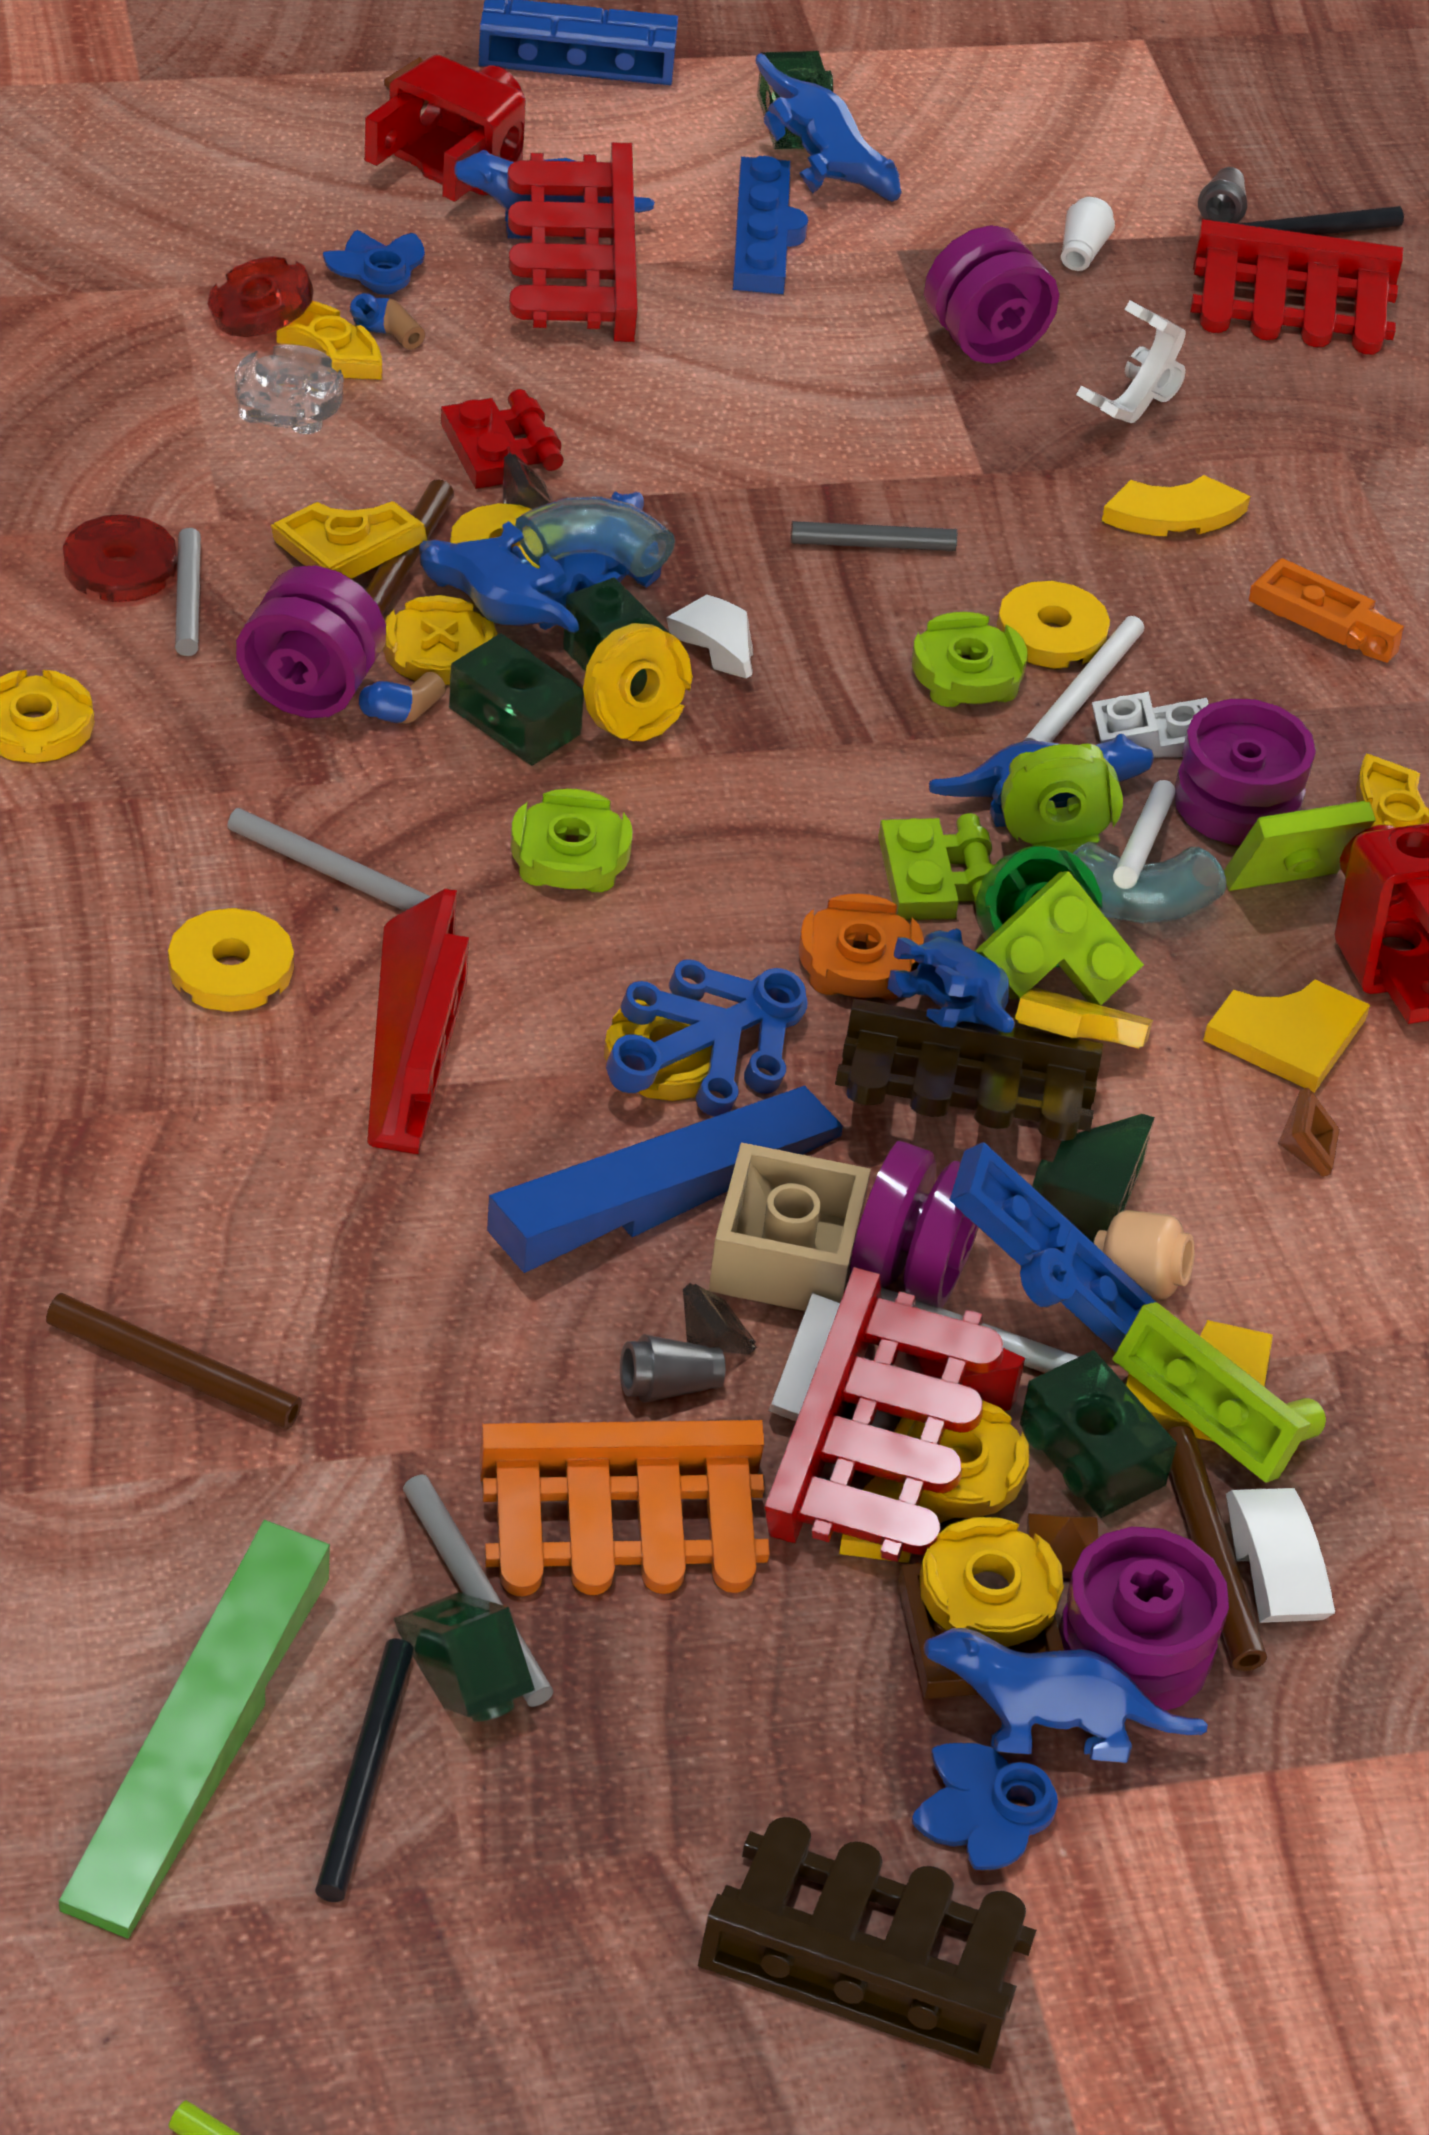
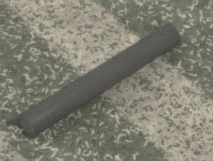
[791,521,957,551]

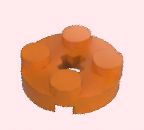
[799,894,924,1000]

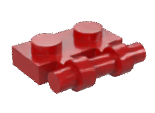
[441,389,564,489]

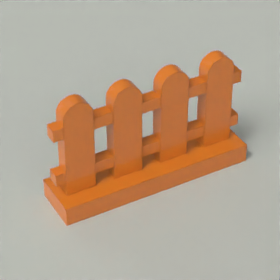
[479,1420,770,1597]

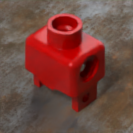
[364,55,526,202]
[1334,823,1429,1024]

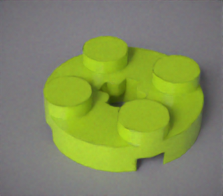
[911,612,1028,707]
[1001,744,1123,854]
[511,789,633,892]

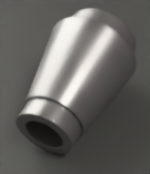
[1198,167,1247,224]
[620,1334,726,1403]

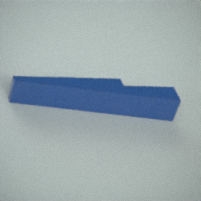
[487,1086,843,1273]

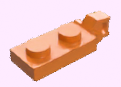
[1248,558,1404,663]

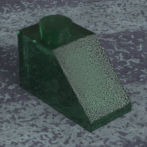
[1032,1114,1155,1243]
[394,1592,535,1722]

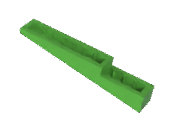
[59,1520,330,1939]

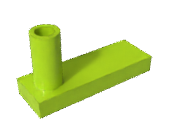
[1112,1302,1326,1483]

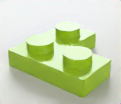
[975,871,1144,1005]

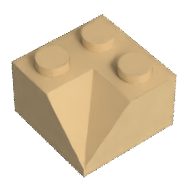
[709,1142,871,1311]

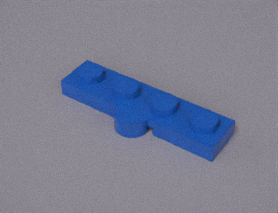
[732,156,808,294]
[949,1142,1156,1352]

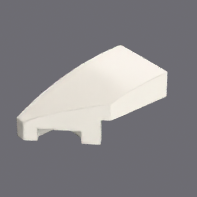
[666,594,753,678]

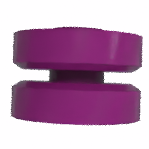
[924,225,1060,364]
[236,565,386,718]
[1174,699,1316,845]
[850,1141,979,1308]
[1059,1526,1229,1711]

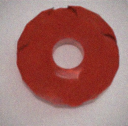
[207,256,314,337]
[63,514,177,602]

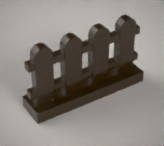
[835,998,1103,1141]
[698,1817,1037,2069]

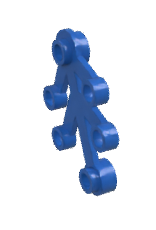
[606,959,808,1117]

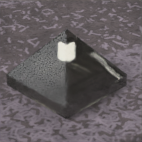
[503,453,558,520]
[683,1283,757,1354]

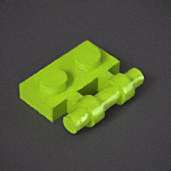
[878,813,994,920]

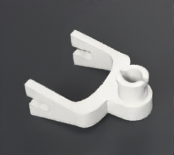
[1076,300,1186,423]

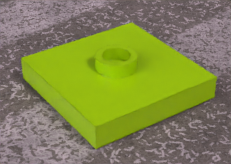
[1222,801,1376,891]

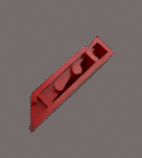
[367,889,469,1154]

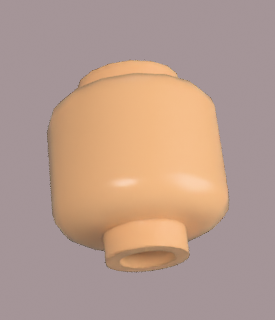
[1094,1210,1195,1300]

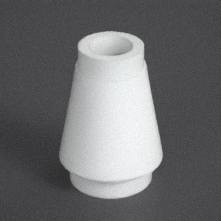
[1061,197,1115,271]

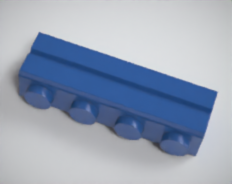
[478,0,678,86]

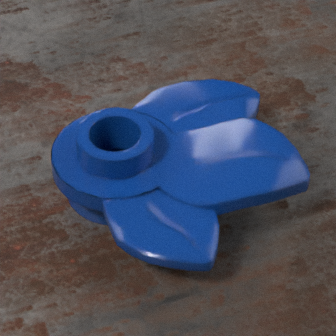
[323,230,425,295]
[912,1743,1058,1870]

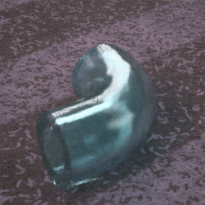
[515,496,675,577]
[1073,842,1226,924]

